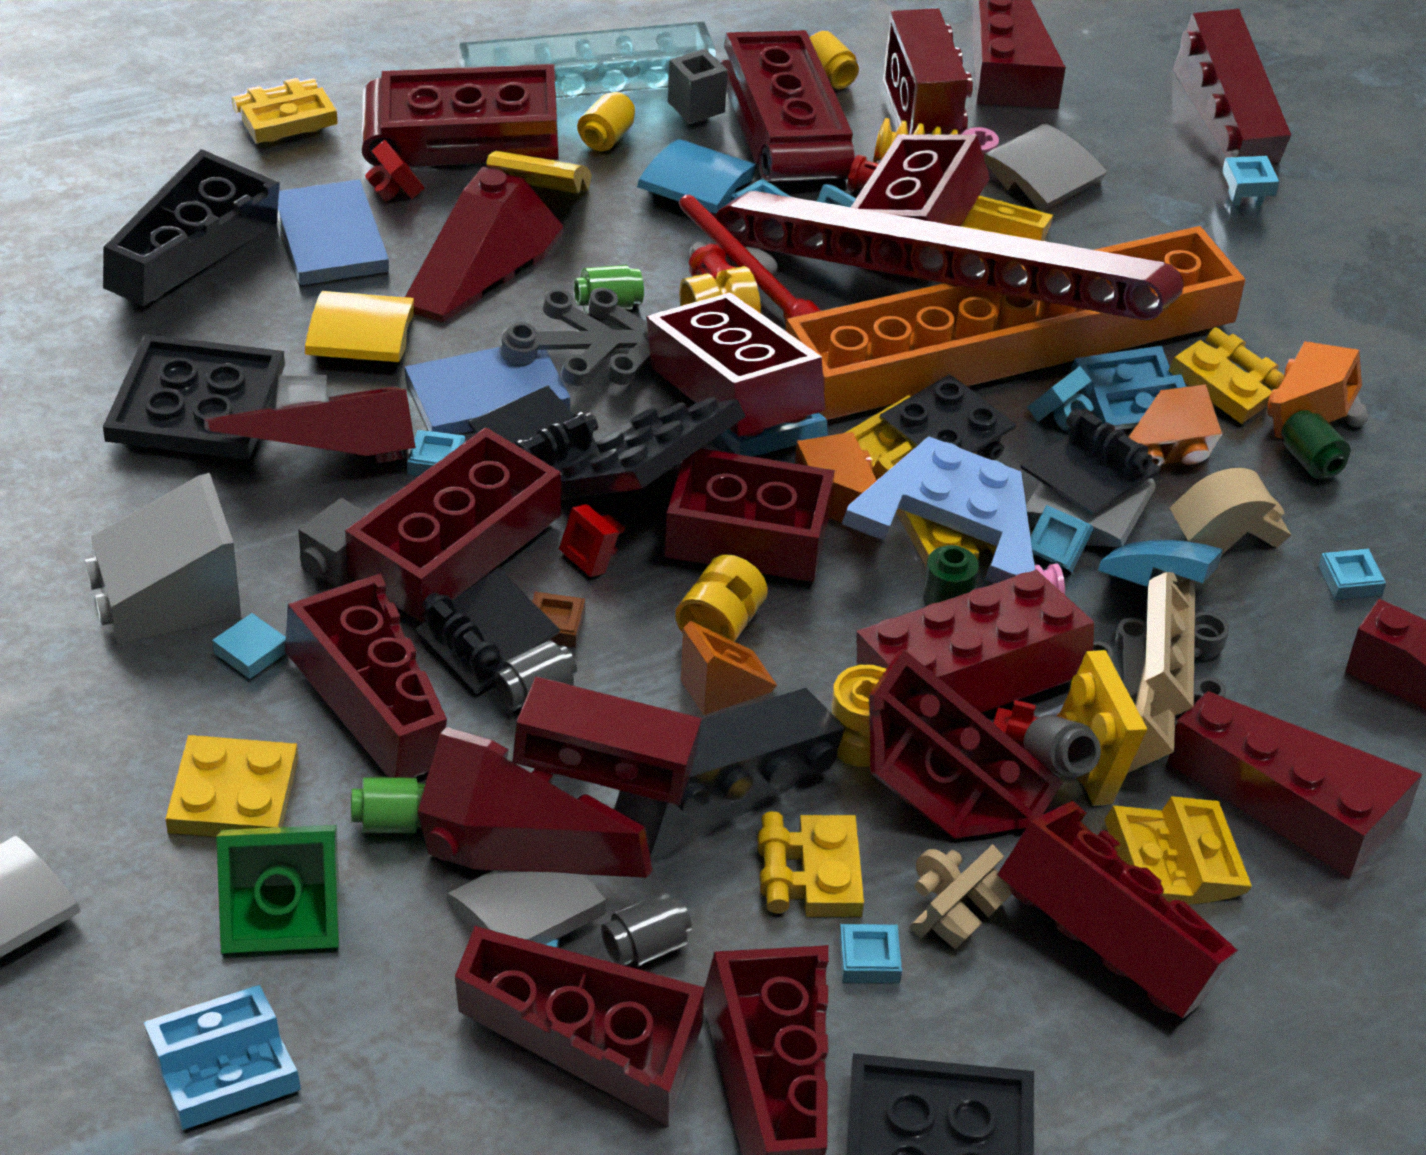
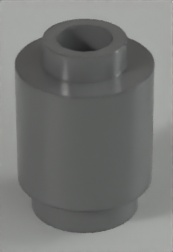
[494,640,578,711]
[1023,715,1101,778]
[601,892,692,968]

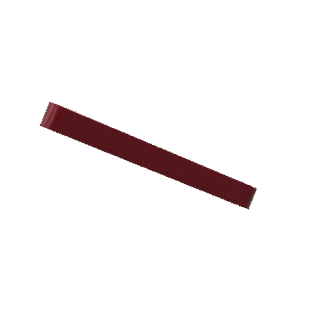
[716,191,1184,320]

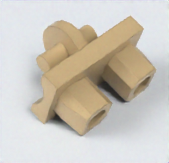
[909,844,1012,949]

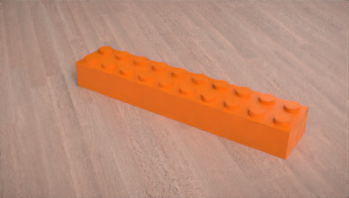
[786,226,1246,420]

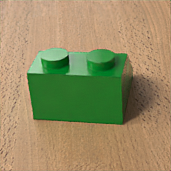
[216,825,339,953]

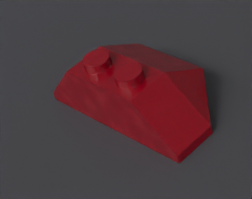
[869,649,1063,838]

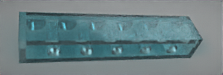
[459,21,715,99]

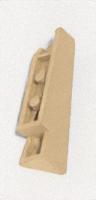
[1127,572,1195,773]

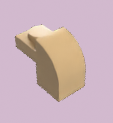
[1170,468,1291,555]

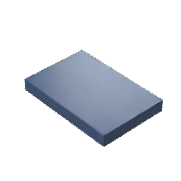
[277,179,389,285]
[405,347,571,434]

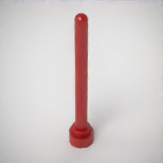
[679,195,821,327]

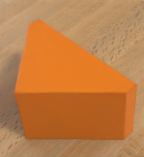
[680,621,777,715]

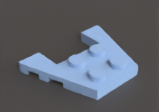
[842,436,1035,583]

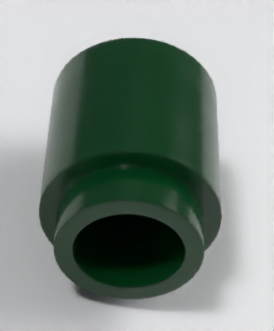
[1281,410,1351,479]
[922,545,979,606]

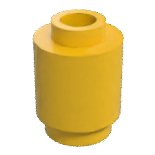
[810,31,859,89]
[577,92,635,151]

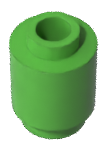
[573,265,644,314]
[351,777,426,834]

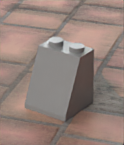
[85,473,241,644]

